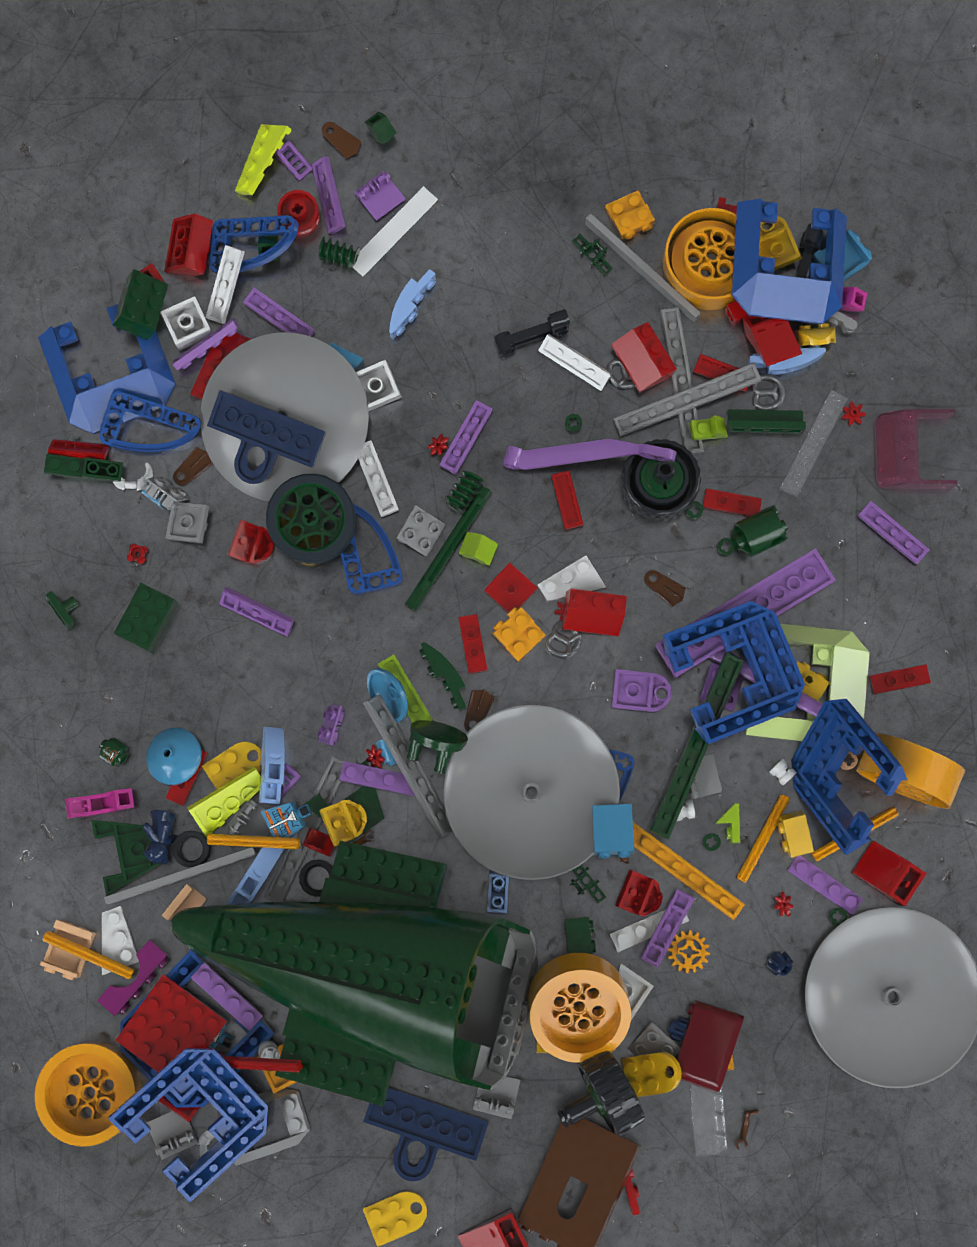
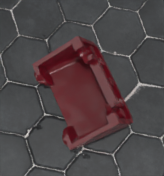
[668,1000,744,1093]

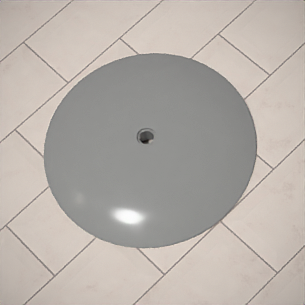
[200,332,369,502]
[444,705,620,880]
[805,907,977,1088]

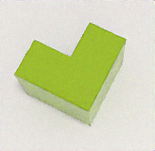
[458,532,498,566]

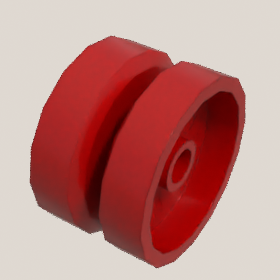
[277,190,320,238]

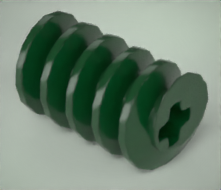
[318,236,360,269]
[445,470,484,513]

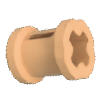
[840,751,858,770]

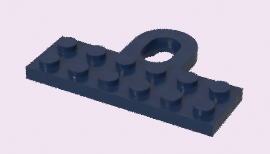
[207,390,327,484]
[363,1087,489,1181]

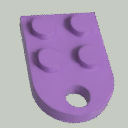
[612,669,672,712]

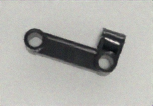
[796,223,824,278]
[494,309,570,356]

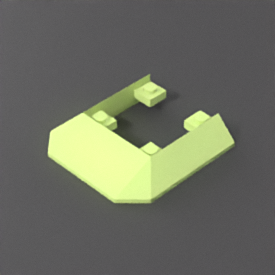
[746,624,870,741]

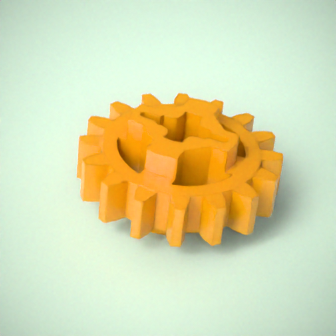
[667,930,710,973]

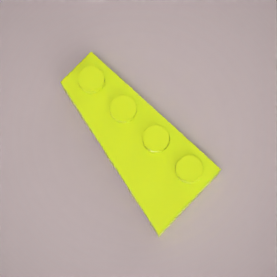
[235,124,292,195]
[187,767,261,838]

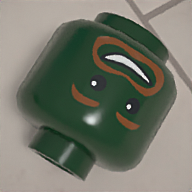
[99,737,129,766]

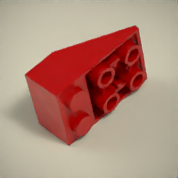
[743,315,802,366]
[852,840,927,906]
[458,1209,529,1247]

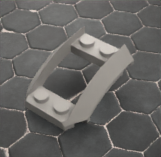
[217,1088,311,1166]

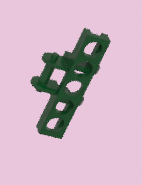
[572,234,613,276]
[570,865,606,904]

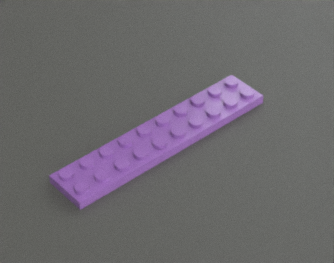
[655,548,836,678]

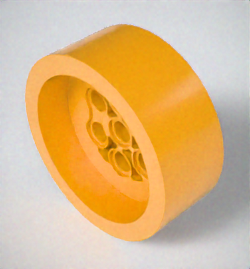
[662,208,760,310]
[856,733,965,809]
[528,953,631,1063]
[35,1041,142,1146]

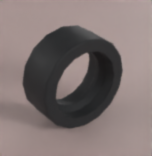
[172,830,211,868]
[299,859,333,897]

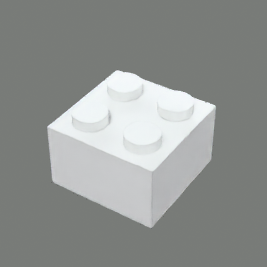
[161,296,212,351]
[356,360,402,412]

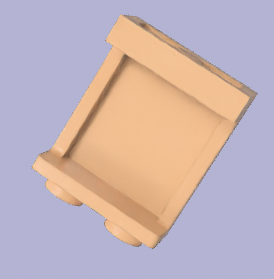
[40,920,97,980]

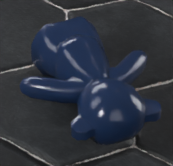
[143,810,177,864]

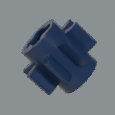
[768,951,793,976]
[668,1016,689,1042]

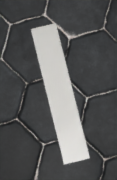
[353,186,438,276]

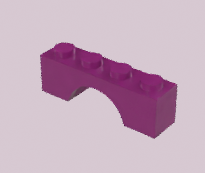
[97,939,170,1016]

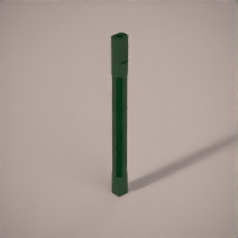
[405,486,492,611]

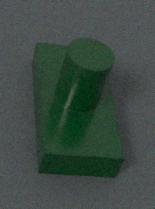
[45,591,78,631]

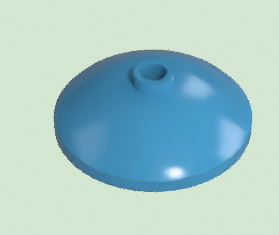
[367,668,408,722]
[146,727,202,785]

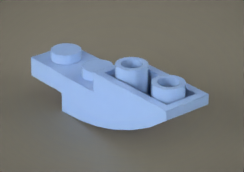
[389,269,436,339]
[748,345,826,375]
[259,726,285,805]
[226,847,284,904]
[487,870,509,914]

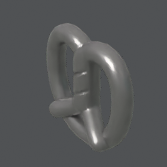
[606,359,635,389]
[752,374,785,411]
[545,620,582,658]

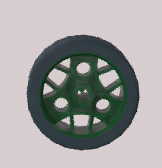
[266,474,356,564]

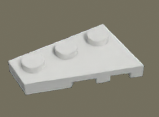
[537,556,606,602]
[102,906,139,975]
[619,964,654,1020]

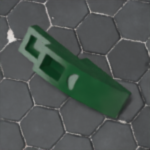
[44,454,123,482]
[419,642,467,712]

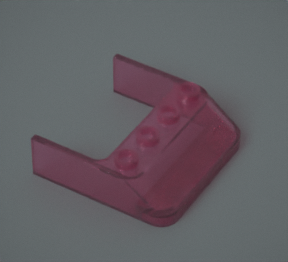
[875,409,957,489]

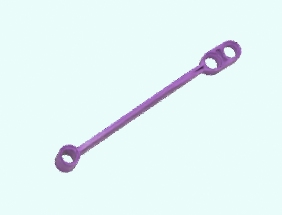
[503,439,676,470]

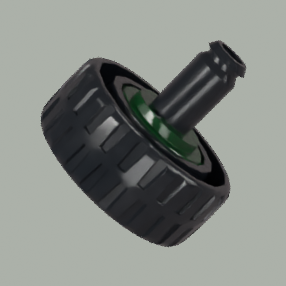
[621,439,701,520]
[557,1051,645,1136]

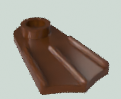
[322,122,361,159]
[173,447,213,486]
[644,570,686,607]
[464,689,494,732]

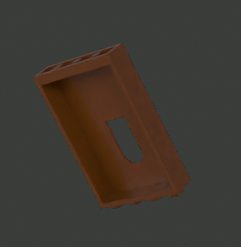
[517,1118,642,1247]

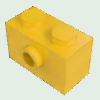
[796,661,830,701]
[777,810,814,857]

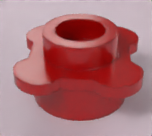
[127,543,148,564]

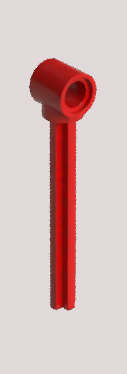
[218,1052,303,1072]

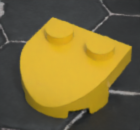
[794,323,836,346]
[319,800,367,847]

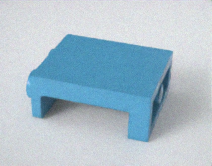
[811,229,872,282]
[592,804,634,858]

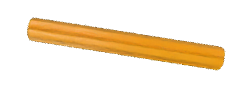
[737,794,790,882]
[812,807,899,861]
[207,834,300,849]
[43,931,134,979]

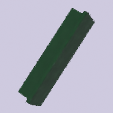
[727,409,806,433]

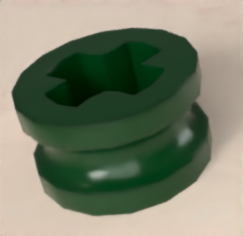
[565,414,582,432]
[686,501,703,520]
[717,538,735,556]
[703,833,721,851]
[828,908,848,926]

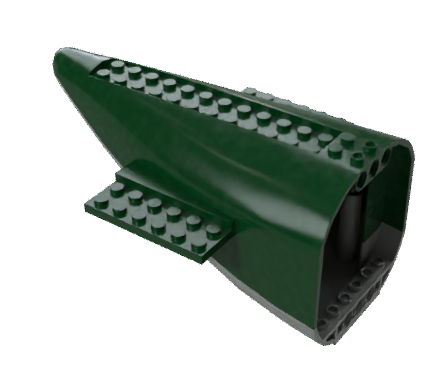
[170,841,537,1106]

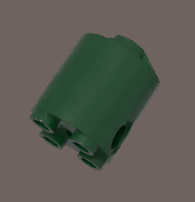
[733,505,788,557]

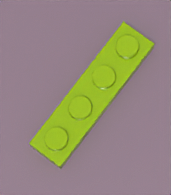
[378,654,433,723]

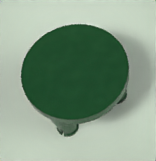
[407,720,468,774]

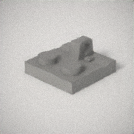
[165,502,209,544]

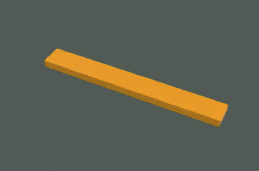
[633,822,745,920]

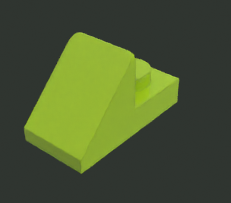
[689,415,728,441]
[714,803,740,843]

